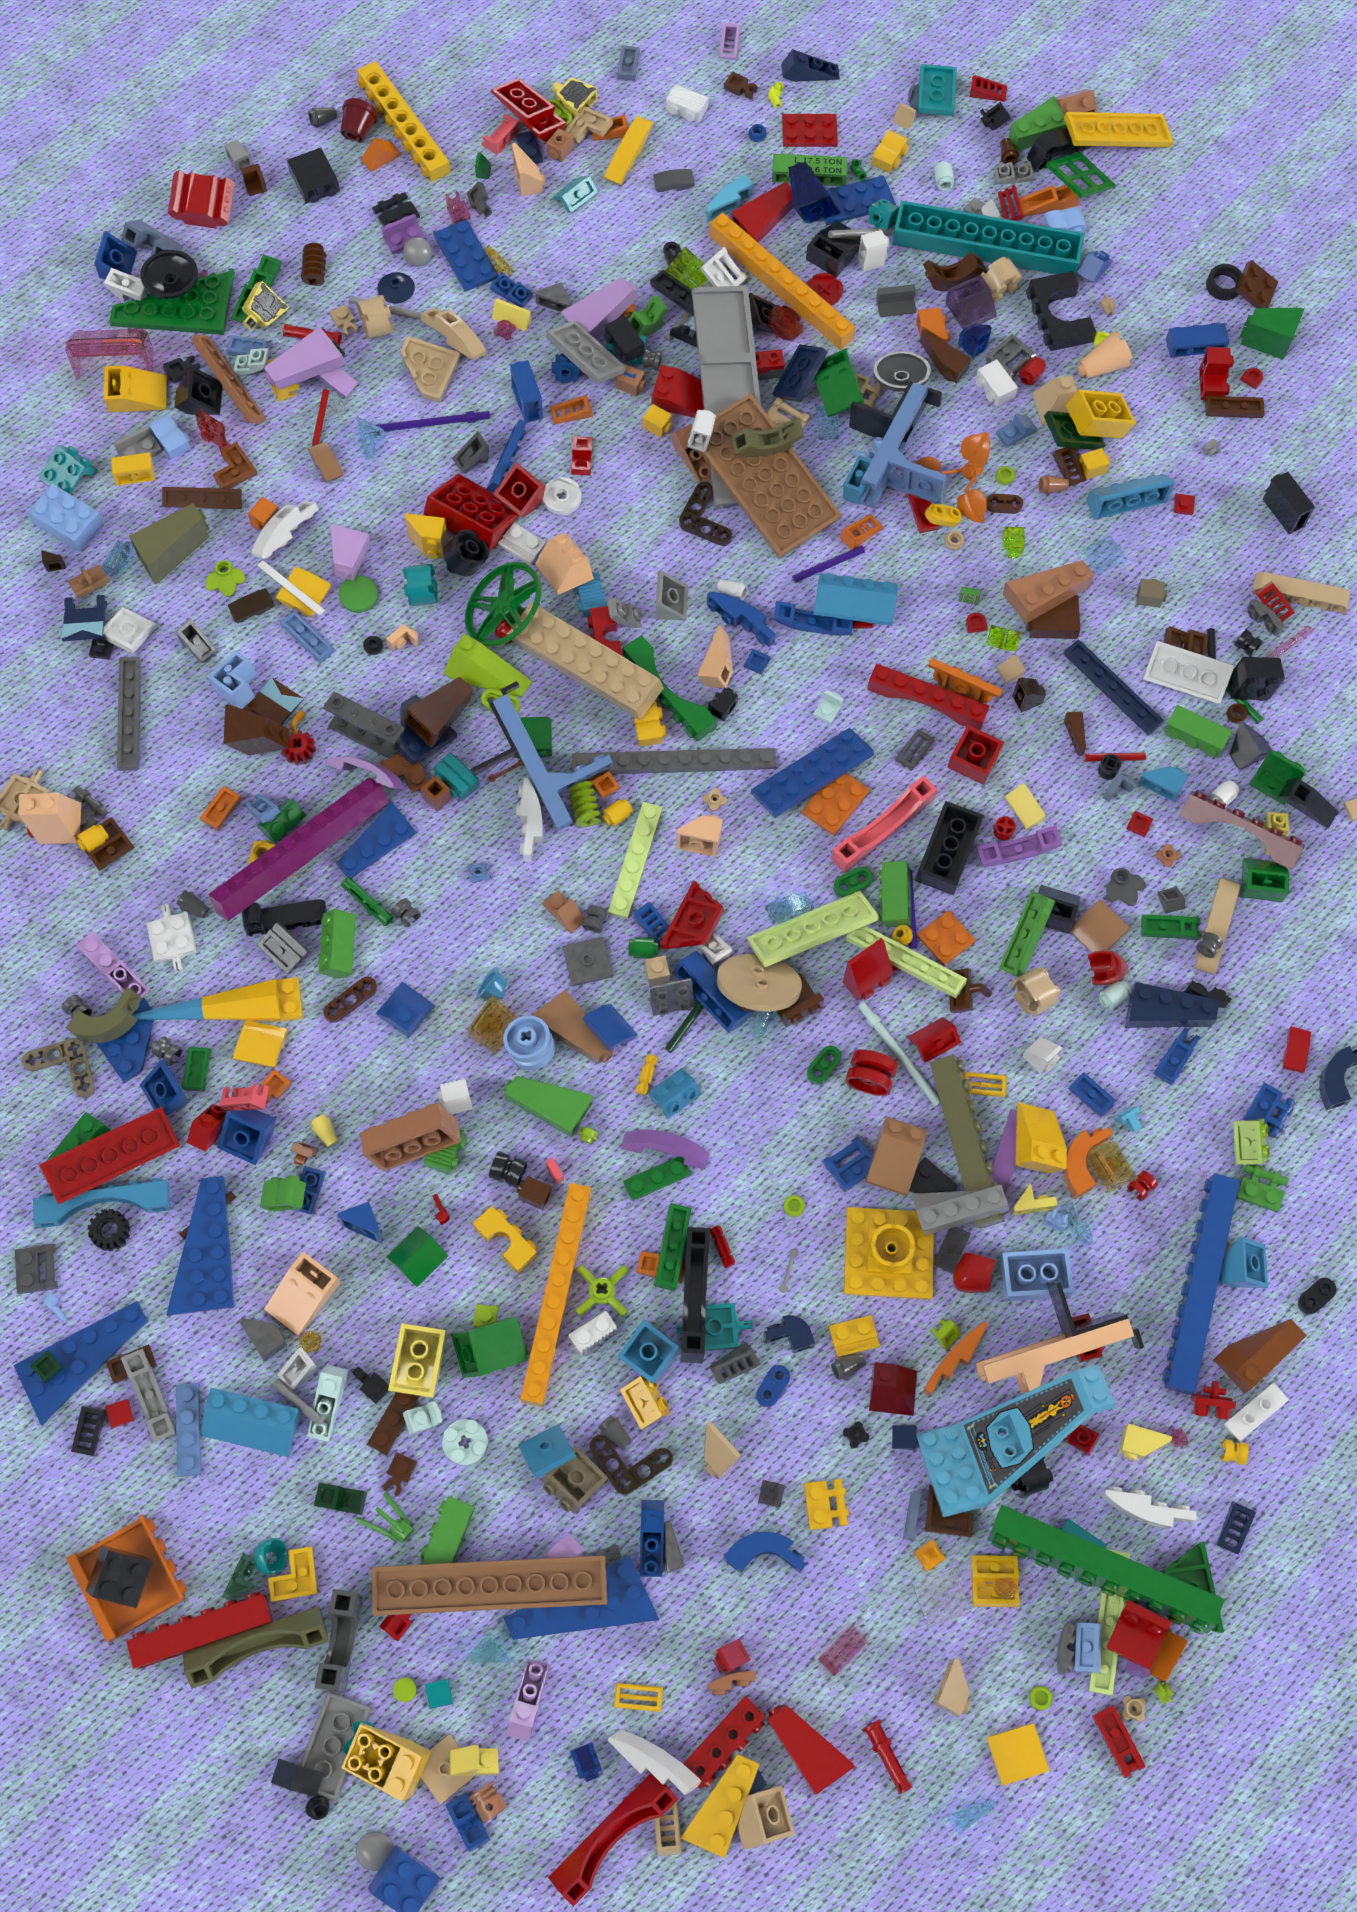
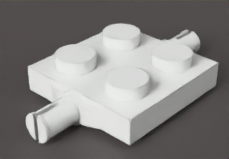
[146,904,197,972]

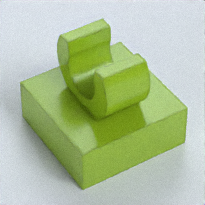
[931,1319,961,1351]

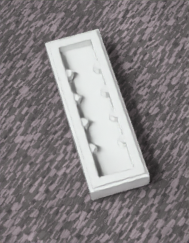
[1223,1382,1289,1443]

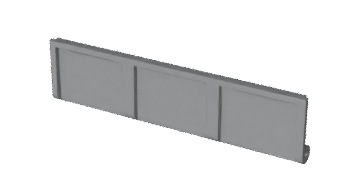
[691,286,761,509]

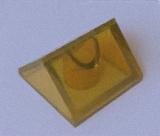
[467,995,517,1054]
[1087,1141,1137,1193]

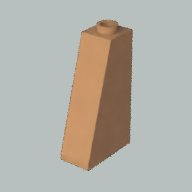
[532,990,614,1064]

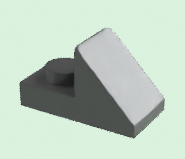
[452,431,489,474]

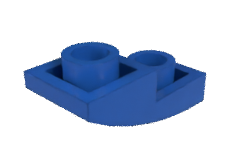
[490,272,533,308]
[296,1166,326,1215]

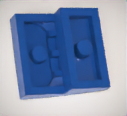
[582,1004,638,1051]

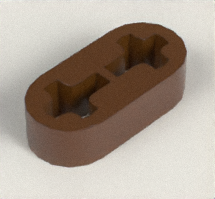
[986,494,1023,514]

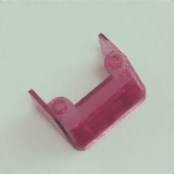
[65,328,154,379]

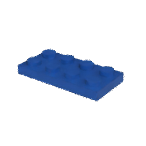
[814,175,896,226]
[433,219,499,292]

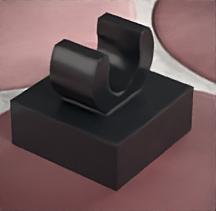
[89,637,113,660]

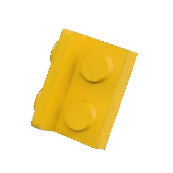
[620,1376,671,1429]

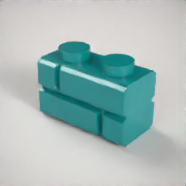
[433,753,480,801]

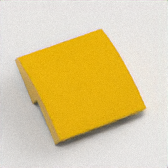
[275,566,331,618]
[233,1021,288,1069]
[971,1555,1020,1607]
[987,1723,1050,1786]

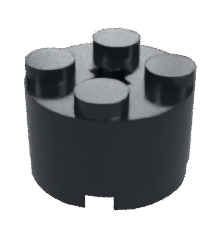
[443,529,489,576]
[1007,1452,1053,1498]

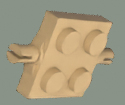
[0,768,51,831]

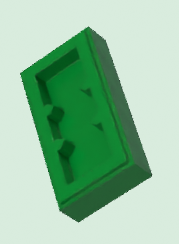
[182,1047,211,1092]

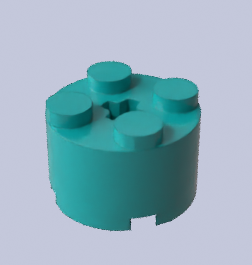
[403,563,438,606]

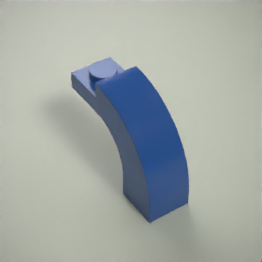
[723,1532,806,1574]

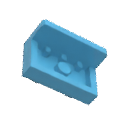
[648,1068,701,1119]

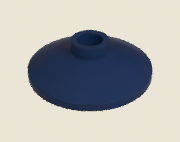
[377,272,415,304]

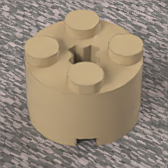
[978,257,1023,303]
[357,295,394,339]
[1011,967,1061,1017]

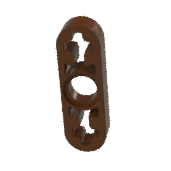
[323,976,377,1023]

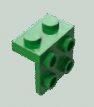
[510,717,552,759]
[1249,750,1306,805]

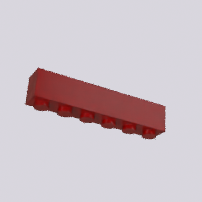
[126,1592,273,1670]

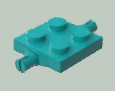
[676,1303,753,1351]

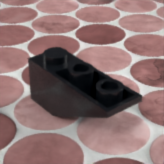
[1278,778,1338,829]

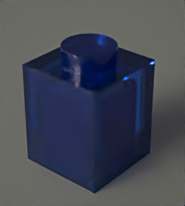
[570,1742,602,1782]

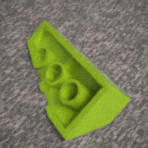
[443,634,533,697]

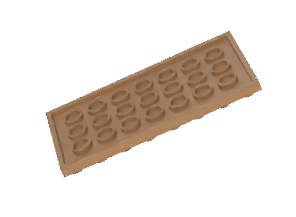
[688,393,842,559]

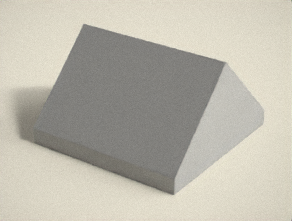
[655,570,688,621]

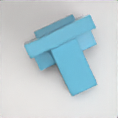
[1114,1106,1142,1133]

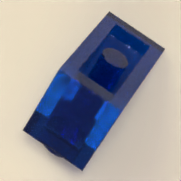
[958,324,992,359]

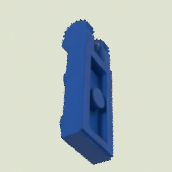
[1153,1028,1200,1085]

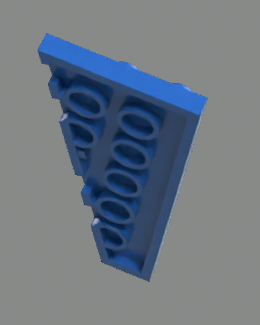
[166,1176,234,1316]
[504,1555,659,1640]

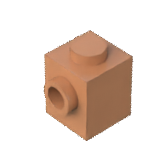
[546,128,574,162]

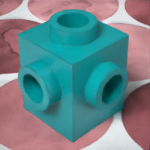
[868,199,899,230]

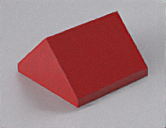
[493,462,546,518]

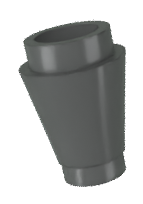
[308,107,337,127]
[176,890,209,918]
[831,1353,866,1380]
[598,1415,631,1449]

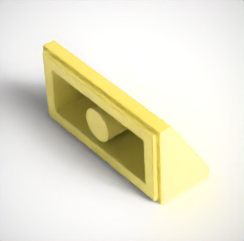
[492,298,531,331]
[1005,783,1046,830]

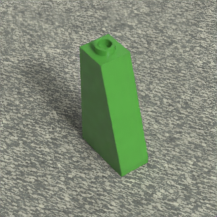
[504,1076,594,1137]

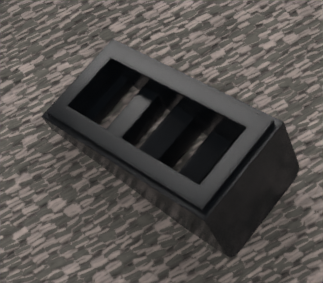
[71,1405,107,1456]

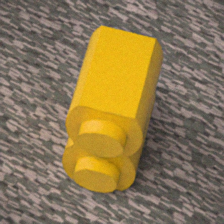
[871,130,909,173]
[633,701,666,747]

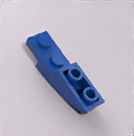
[707,592,776,647]

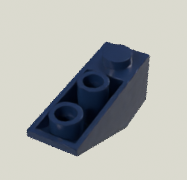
[781,49,840,82]

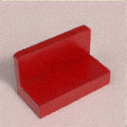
[908,1017,961,1063]

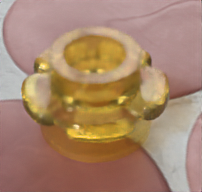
[299,1331,322,1353]
[994,1577,1017,1599]

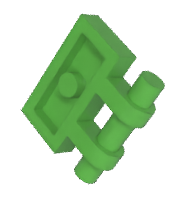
[1236,1164,1289,1213]

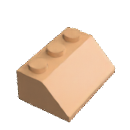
[535,532,594,595]

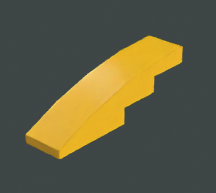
[604,116,654,185]

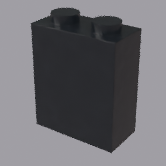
[287,147,340,204]
[1262,472,1315,535]

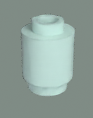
[934,161,954,191]
[1099,980,1132,1010]

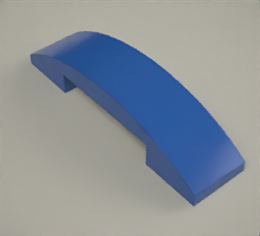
[773,601,853,636]

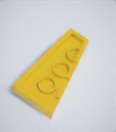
[681,1754,760,1858]

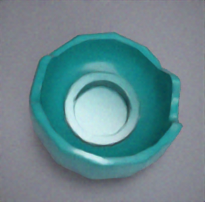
[254,1538,288,1574]

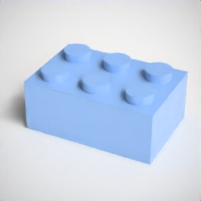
[28,483,104,552]
[999,1248,1074,1302]

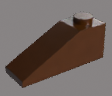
[920,330,971,384]

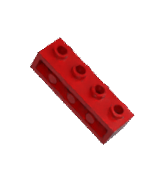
[683,1696,766,1789]

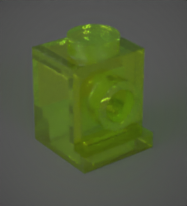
[1002,526,1025,559]

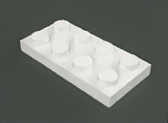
[1143,641,1234,704]

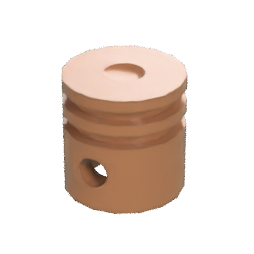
[469,1781,508,1823]

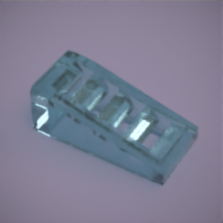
[753,1011,774,1041]
[945,1800,997,1834]

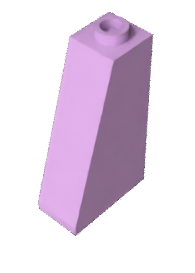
[561,277,640,339]
[264,327,346,390]

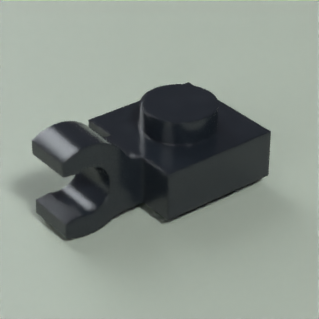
[352,1366,389,1404]

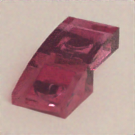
[818,1624,869,1676]

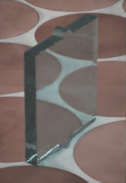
[1081,535,1128,575]

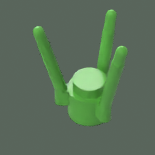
[356,1492,414,1543]

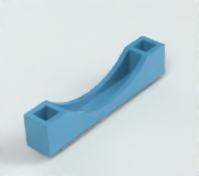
[33,1178,171,1229]

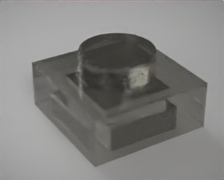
[758,1480,785,1509]

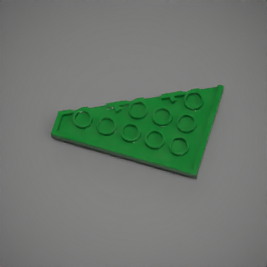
[109,268,235,335]

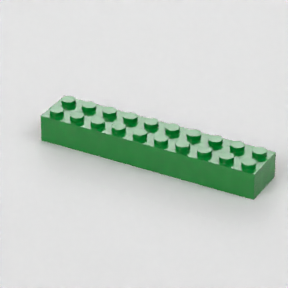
[987,1505,1225,1635]

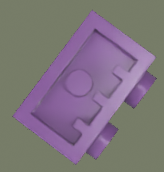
[381,214,426,255]

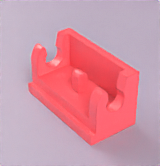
[481,114,520,155]
[218,1084,269,1111]

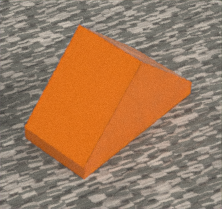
[361,138,402,172]

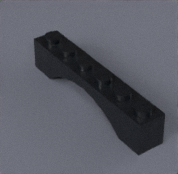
[680,1227,710,1364]

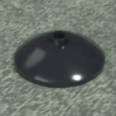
[140,250,198,299]

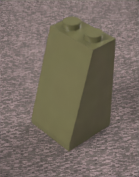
[129,503,210,585]

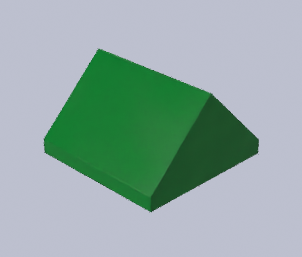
[386,1226,448,1287]

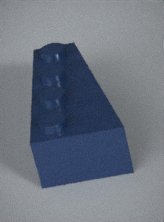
[1125,982,1220,1028]

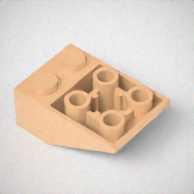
[264,1252,341,1336]

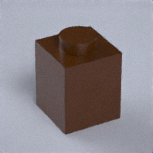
[517,1176,552,1210]

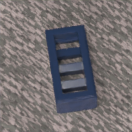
[1216,1501,1256,1555]

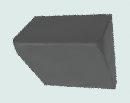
[1157,887,1185,914]

